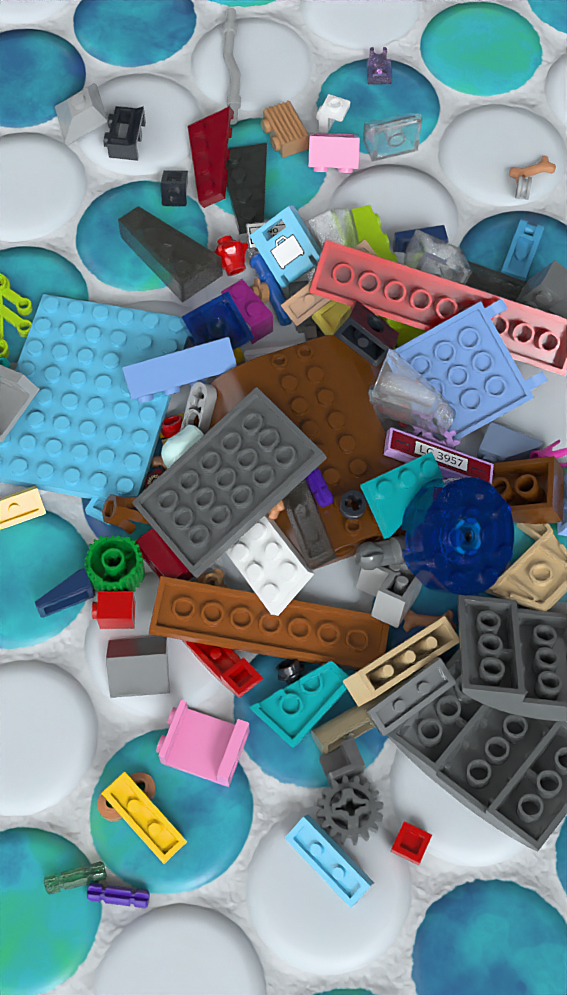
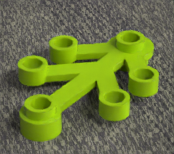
[0,273,33,358]

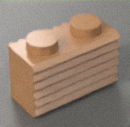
[261,100,310,158]

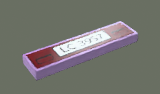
[383,427,494,492]

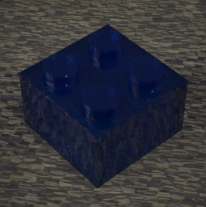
[179,291,254,352]

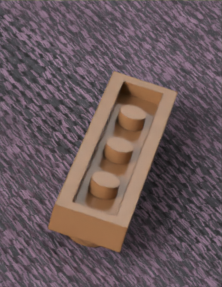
[280,239,377,326]

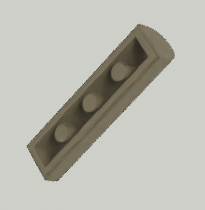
[311,672,414,755]

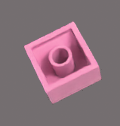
[309,133,360,173]

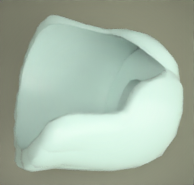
[161,425,204,468]

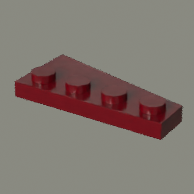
[188,106,234,208]

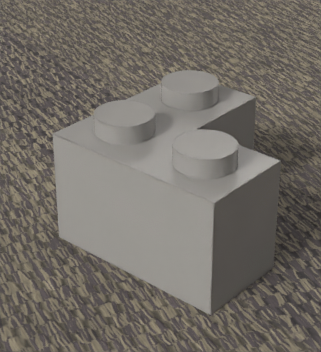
[356,563,426,628]

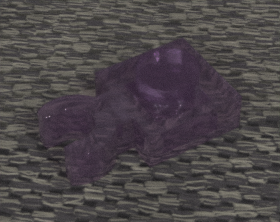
[367,47,392,85]

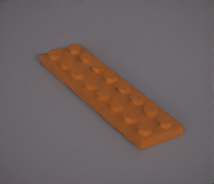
[149,576,389,671]

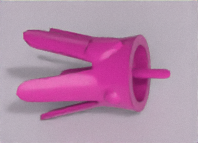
[530,439,567,468]

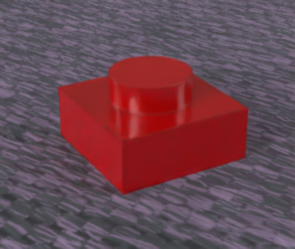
[390,821,432,866]

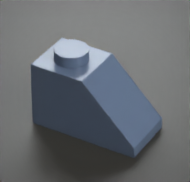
[476,422,542,463]

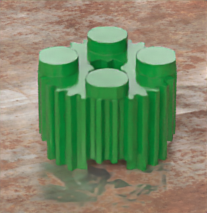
[84,535,145,592]

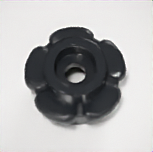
[276,659,305,684]

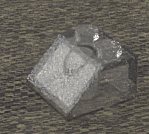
[363,113,422,162]

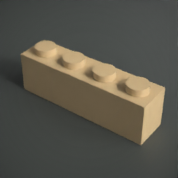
[343,616,460,707]

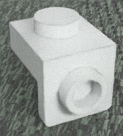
[316,94,350,133]

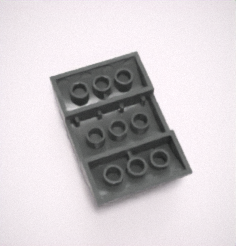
[457,594,567,721]
[387,648,567,852]

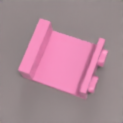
[156,700,250,787]

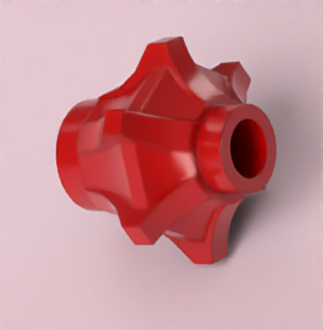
[209,235,248,276]

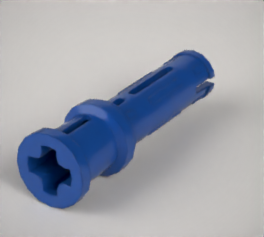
[249,253,293,326]

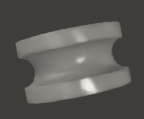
[515,176,532,200]

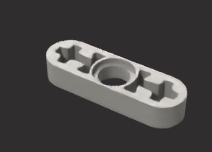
[180,382,217,435]

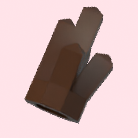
[102,494,150,535]

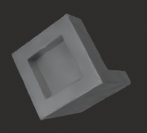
[319,737,365,786]

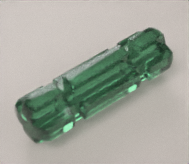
[44,861,107,894]

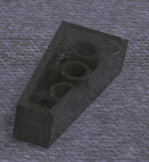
[118,206,223,303]

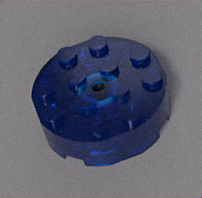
[401,477,514,596]

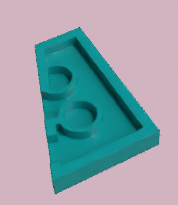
[360,452,444,539]
[249,661,349,749]

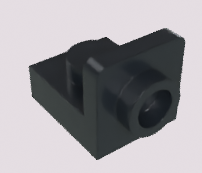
[161,170,188,206]

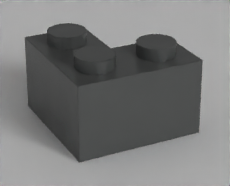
[516,260,567,318]

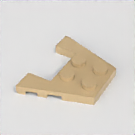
[460,523,567,612]

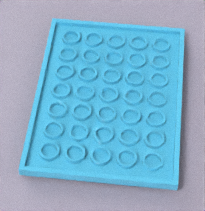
[0,294,194,502]

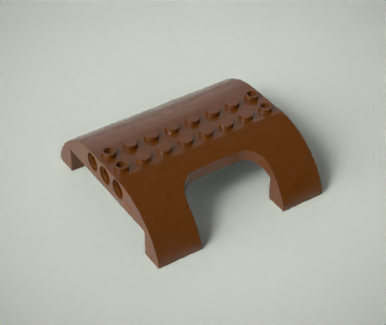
[194,334,464,570]

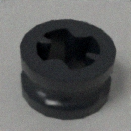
[339,490,367,520]

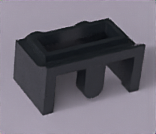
[103,106,146,161]

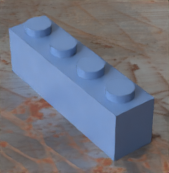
[122,337,237,404]

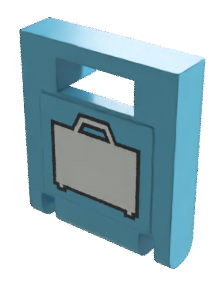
[249,206,321,288]

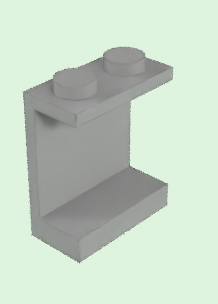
[0,365,40,443]

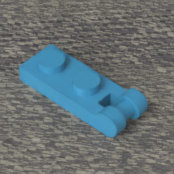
[500,219,545,284]

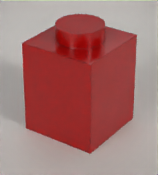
[92,591,136,629]

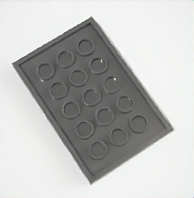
[132,387,327,578]

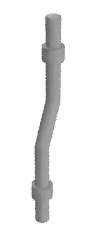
[223,8,241,125]

